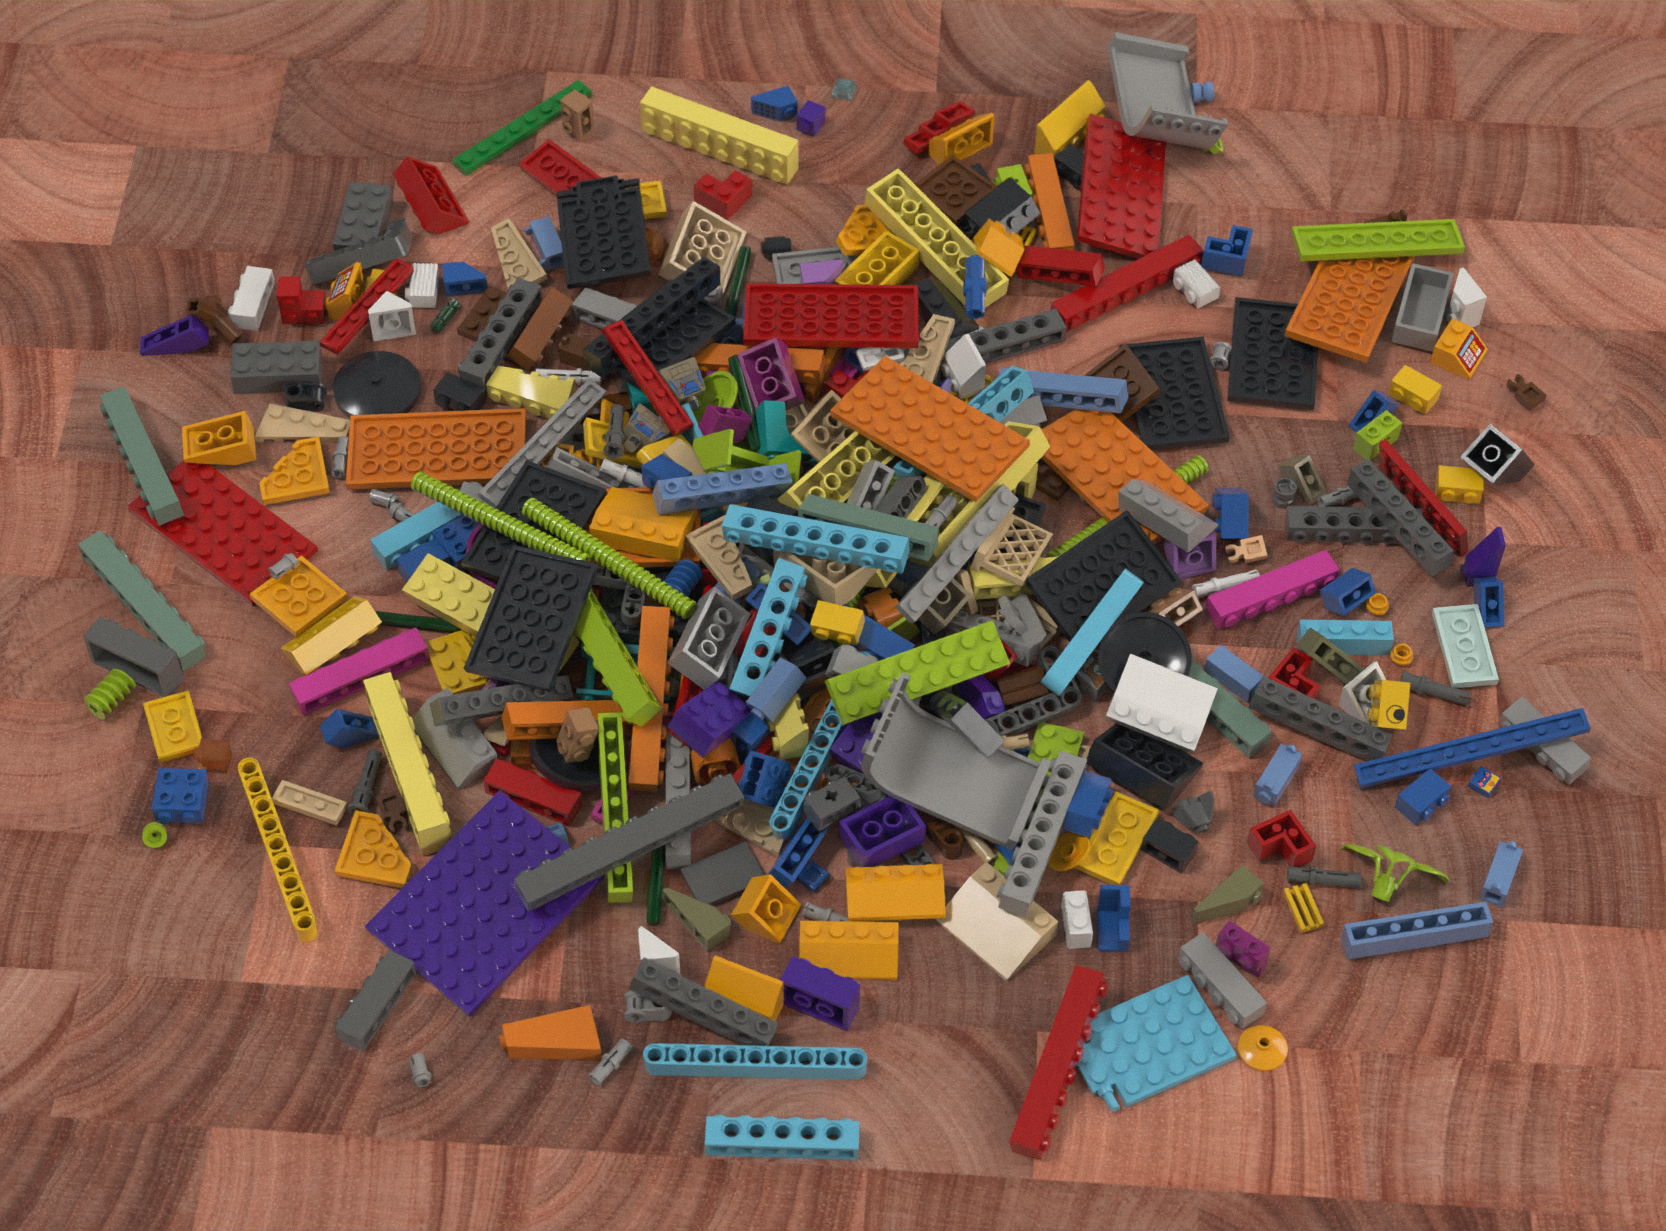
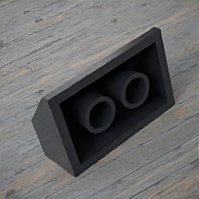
[964,177,1040,235]
[913,278,979,339]

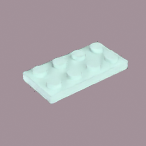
[1432,604,1499,688]

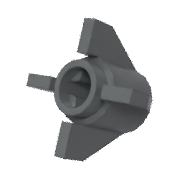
[1171,791,1215,834]

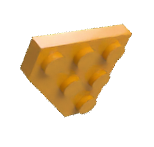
[835,205,891,256]
[259,437,330,505]
[335,810,412,888]

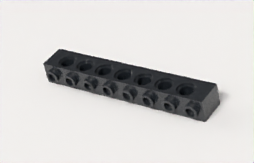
[585,257,721,378]

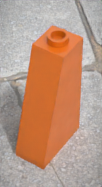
[499,1005,602,1061]

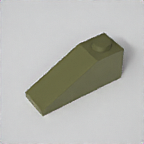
[1296,627,1365,685]
[1191,865,1264,924]
[662,887,731,952]

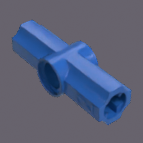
[963,255,987,319]

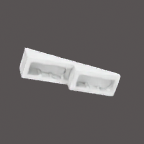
[856,338,919,371]

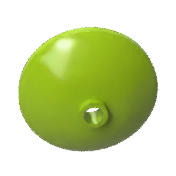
[693,371,738,424]

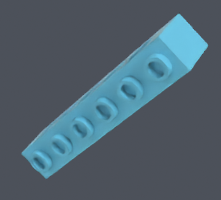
[730,558,808,699]
[705,1115,859,1160]

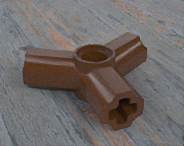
[186,295,244,346]

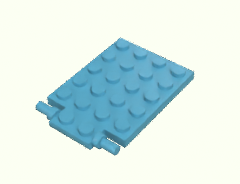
[1076,975,1237,1112]

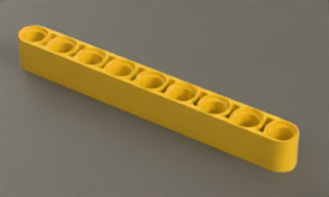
[238,757,318,943]

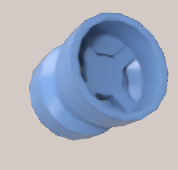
[1190,81,1214,103]

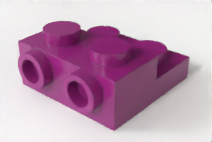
[1216,920,1270,977]

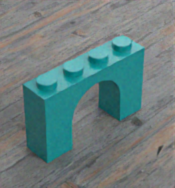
[756,400,818,465]

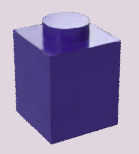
[796,100,826,137]

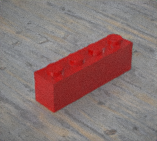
[1016,245,1105,287]
[483,759,582,827]

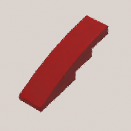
[903,101,975,154]

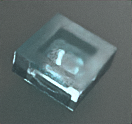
[832,78,857,101]

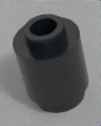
[760,236,792,258]

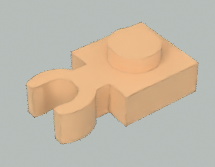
[1226,535,1267,564]

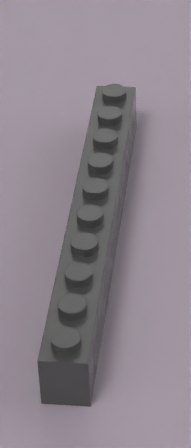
[514,773,744,912]

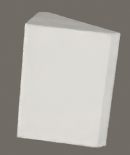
[368,291,416,342]
[1338,662,1386,724]
[638,926,680,975]

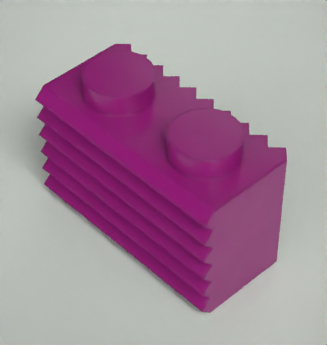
[698,405,753,443]

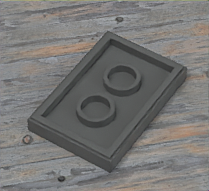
[680,842,764,906]

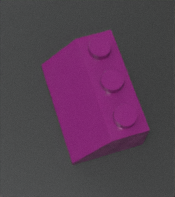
[737,337,805,411]

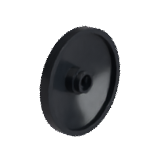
[333,351,421,418]
[1098,612,1192,693]
[529,737,601,791]

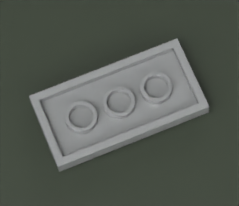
[772,247,858,284]

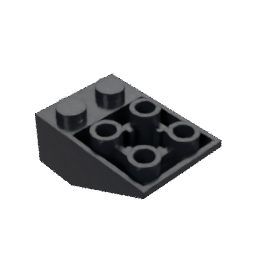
[781,632,836,698]

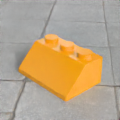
[929,113,995,165]
[704,956,783,1021]

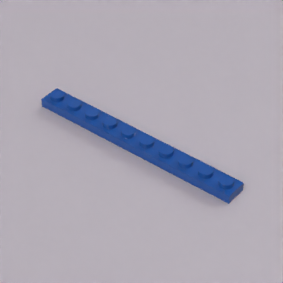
[1353,708,1591,789]

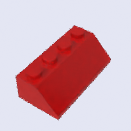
[393,156,469,234]

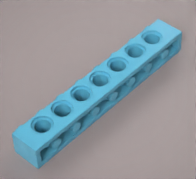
[893,366,1034,479]
[722,504,910,573]

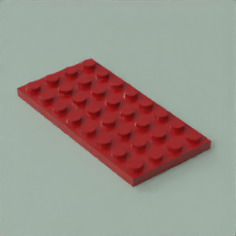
[1076,113,1166,259]
[743,283,919,349]
[127,460,318,607]

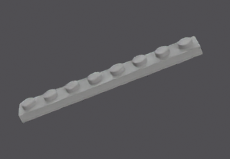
[478,378,606,509]
[895,483,1019,623]

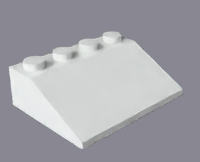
[1104,654,1218,754]

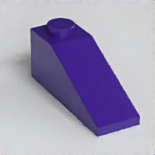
[140,315,209,356]
[1460,527,1506,587]
[957,675,1006,720]

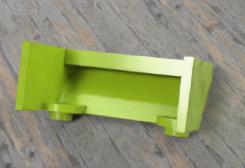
[693,429,801,487]

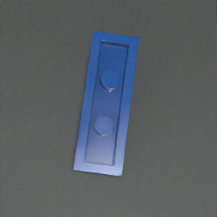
[746,582,812,646]

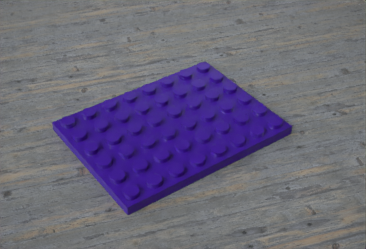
[364,790,605,1017]

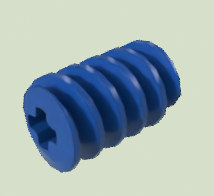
[663,560,703,608]

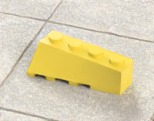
[486,366,576,419]
[767,694,809,760]

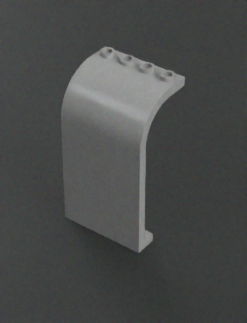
[1107,32,1228,149]
[861,673,1051,851]

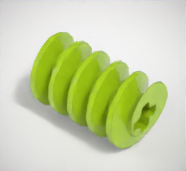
[84,669,136,720]

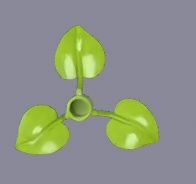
[1340,844,1449,902]

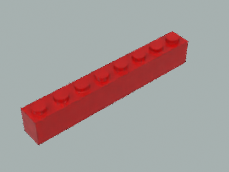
[1050,234,1204,332]
[1009,965,1108,1160]

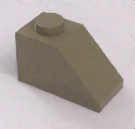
[1279,455,1327,504]

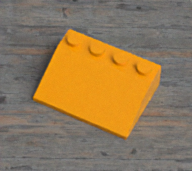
[590,487,699,562]

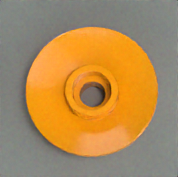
[1048,832,1090,872]
[1238,1025,1288,1071]

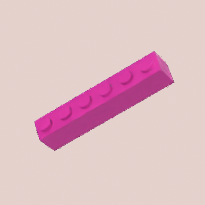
[1205,550,1340,630]
[289,628,430,716]

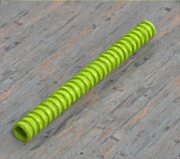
[1047,455,1208,558]
[411,471,589,562]
[522,497,696,619]

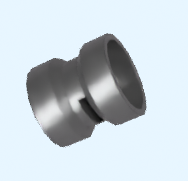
[1272,478,1297,509]

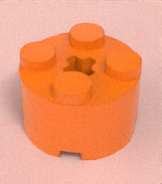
[857,587,904,628]
[690,738,741,785]

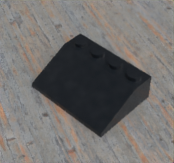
[1086,724,1204,810]

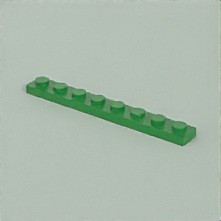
[452,79,592,176]

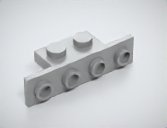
[998,591,1047,649]

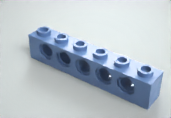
[652,463,793,515]

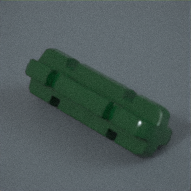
[430,298,460,333]

